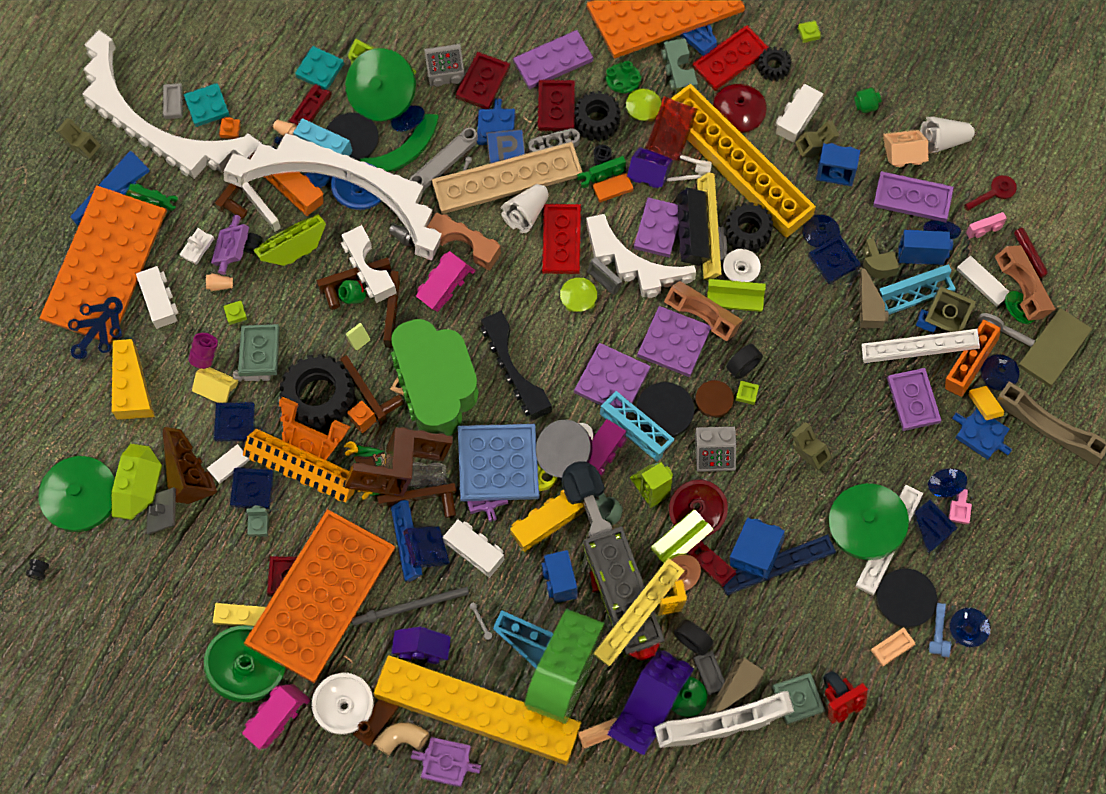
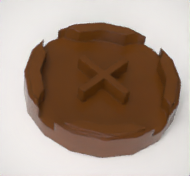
[695,380,734,418]

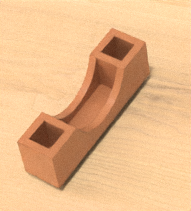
[426,212,501,271]
[995,245,1055,321]
[664,281,743,341]

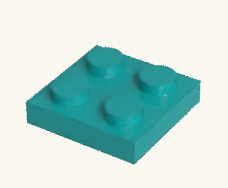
[295,46,344,90]
[184,83,230,127]

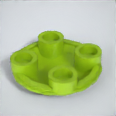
[626,89,662,121]
[560,278,597,312]

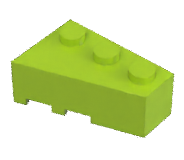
[629,462,673,508]

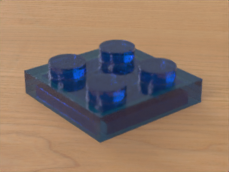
[808,235,861,284]
[214,402,255,442]
[230,468,274,509]
[403,526,450,568]

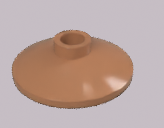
[670,554,701,591]

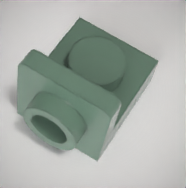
[246,506,269,537]

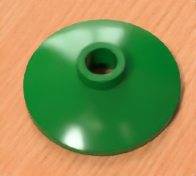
[1005,291,1034,324]
[672,677,708,717]

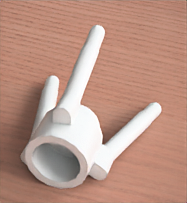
[667,153,712,181]

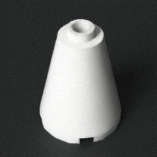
[921,116,975,153]
[501,184,549,233]

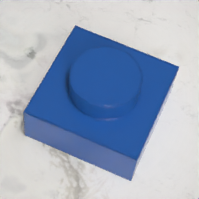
[916,309,936,333]

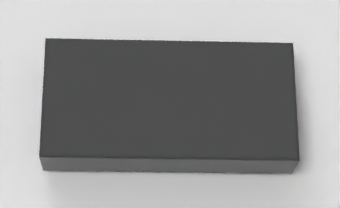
[587,257,622,295]
[693,651,725,696]

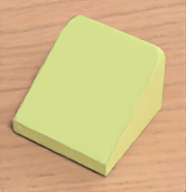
[346,323,370,350]

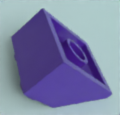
[627,147,674,188]

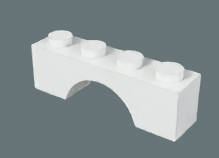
[341,225,396,303]

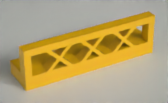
[657,580,687,616]

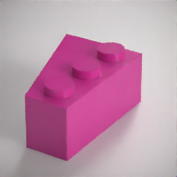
[416,251,476,312]
[242,684,311,750]

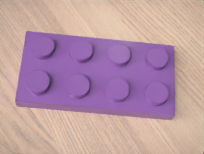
[513,30,593,89]
[873,171,954,222]

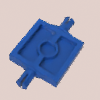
[477,98,516,145]
[952,408,1012,460]

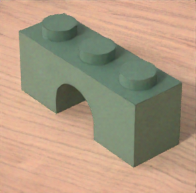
[661,38,698,95]

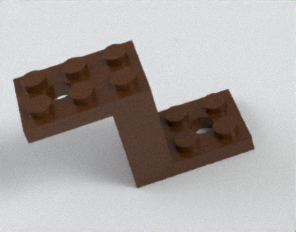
[345,427,453,497]

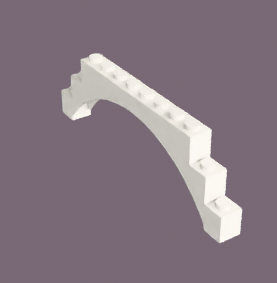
[82,30,262,179]
[224,133,442,261]

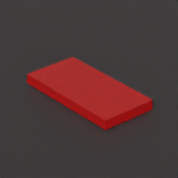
[692,25,768,91]
[542,204,581,274]

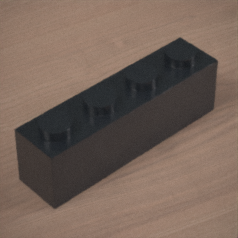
[676,187,710,266]

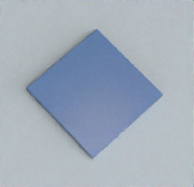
[458,424,539,501]

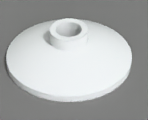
[723,249,761,282]

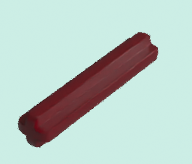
[1014,228,1048,278]

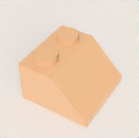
[883,130,928,167]

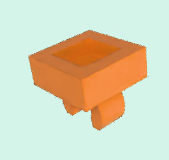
[219,117,241,139]

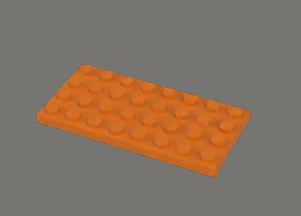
[587,0,745,59]
[40,185,167,344]
[244,509,396,684]

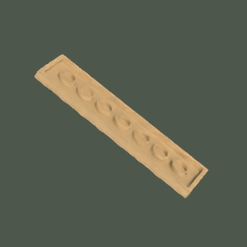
[432,142,582,214]

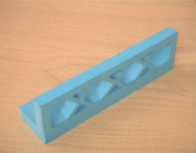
[878,264,956,314]
[600,391,674,462]

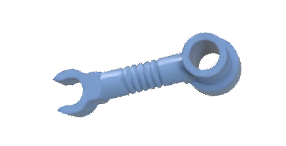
[929,603,951,657]

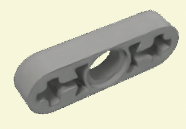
[528,129,580,153]

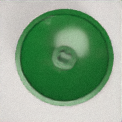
[345,48,416,122]
[38,456,115,532]
[829,483,909,560]
[203,625,285,702]

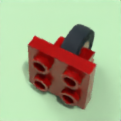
[823,671,868,724]

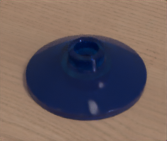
[391,106,425,132]
[803,214,840,249]
[923,220,961,239]
[981,354,1020,391]
[928,468,968,497]
[950,608,991,647]

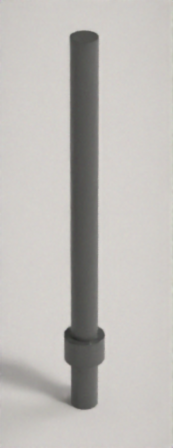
[352,587,469,626]

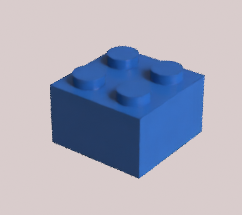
[816,143,860,186]
[541,550,577,604]

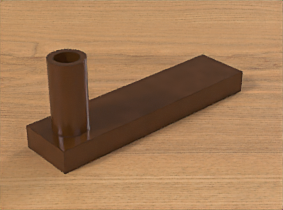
[215,150,256,220]
[316,257,392,310]
[383,271,400,348]
[340,355,404,425]
[377,483,457,518]
[353,699,400,748]

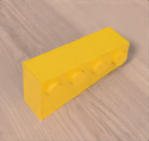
[112,339,155,420]

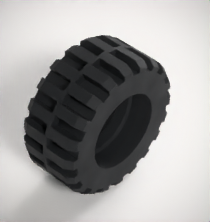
[280,354,356,431]

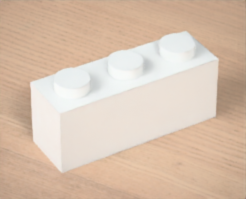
[775,84,823,143]
[136,266,179,329]
[443,520,505,578]

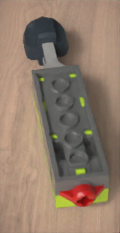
[561,461,665,661]

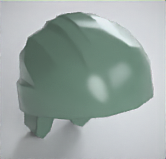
[595,493,623,526]

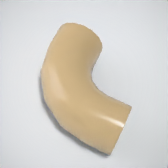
[373,723,430,756]

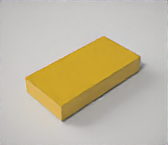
[968,386,1004,420]

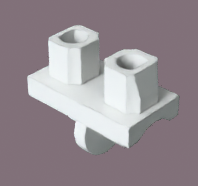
[180,228,214,265]

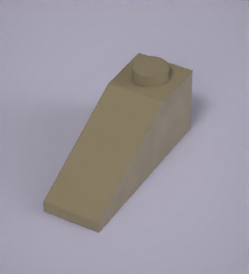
[859,268,889,328]
[709,658,764,714]

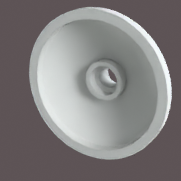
[312,673,374,734]

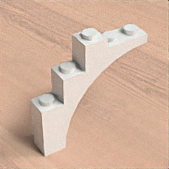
[586,214,696,298]
[655,691,794,748]

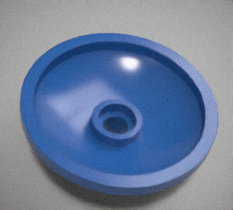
[331,161,382,210]

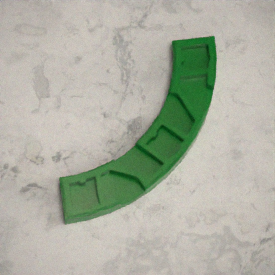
[360,113,439,172]

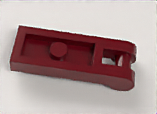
[289,84,332,125]
[686,540,736,587]

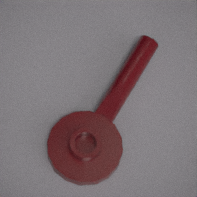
[964,175,1017,211]

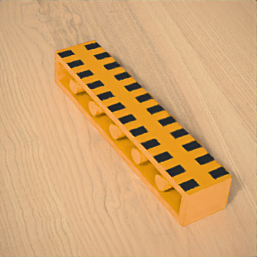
[243,429,355,502]

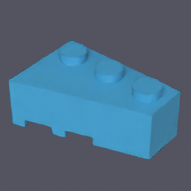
[493,610,554,668]

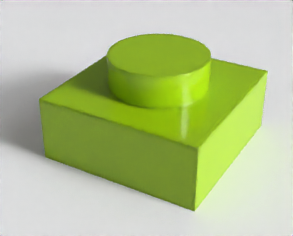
[798,21,821,43]
[223,301,247,325]
[736,381,759,405]

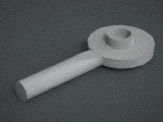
[977,313,1035,347]

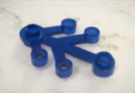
[68,297,123,360]

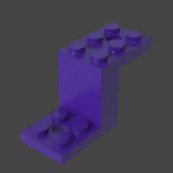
[607,649,694,755]

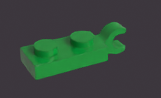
[577,156,626,188]
[125,183,178,211]

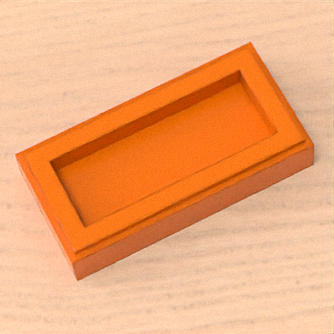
[593,173,634,203]

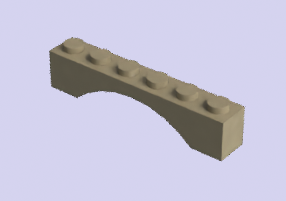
[997,381,1106,466]

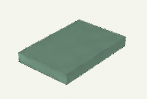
[238,324,280,376]

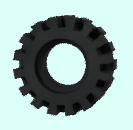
[758,46,791,82]

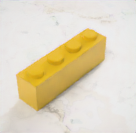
[510,489,586,552]

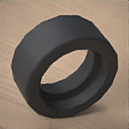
[726,344,763,379]
[674,619,713,656]

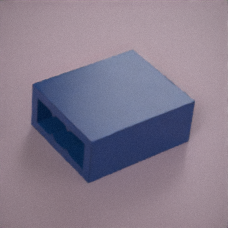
[898,230,953,265]
[730,518,785,579]

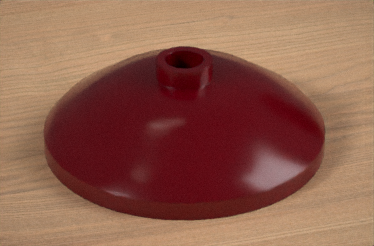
[713,84,767,133]
[669,479,728,537]

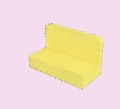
[192,367,239,405]

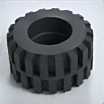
[575,91,620,142]
[725,202,773,253]

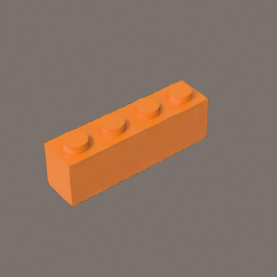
[264,172,323,216]
[945,319,1001,397]

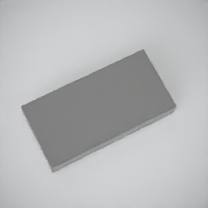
[163,83,183,119]

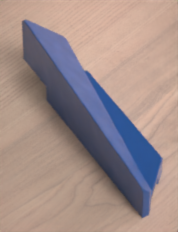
[71,151,150,227]

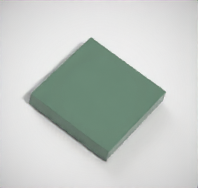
[772,673,825,725]

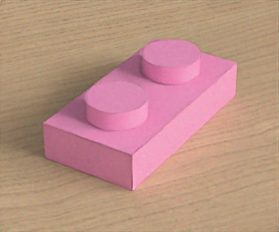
[966,212,1007,239]

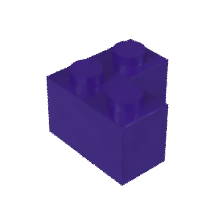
[391,626,451,664]

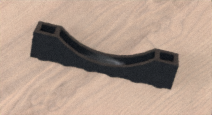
[480,310,552,421]

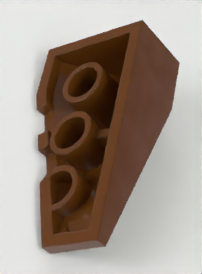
[163,427,217,504]

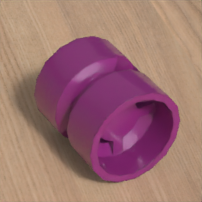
[188,333,218,369]

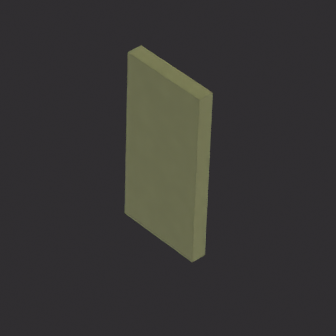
[1018,308,1092,388]

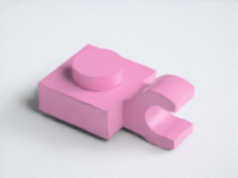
[948,488,972,525]

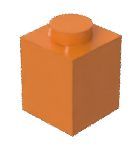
[347,400,377,433]

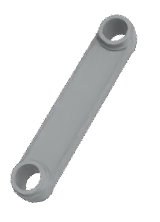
[409,127,478,192]

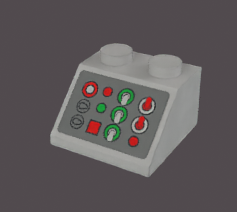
[424,44,465,86]
[695,427,736,472]

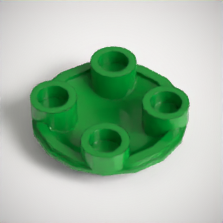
[605,61,641,93]

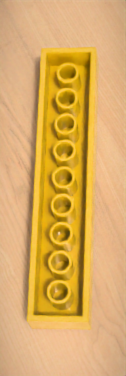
[662,84,816,238]
[374,655,581,765]

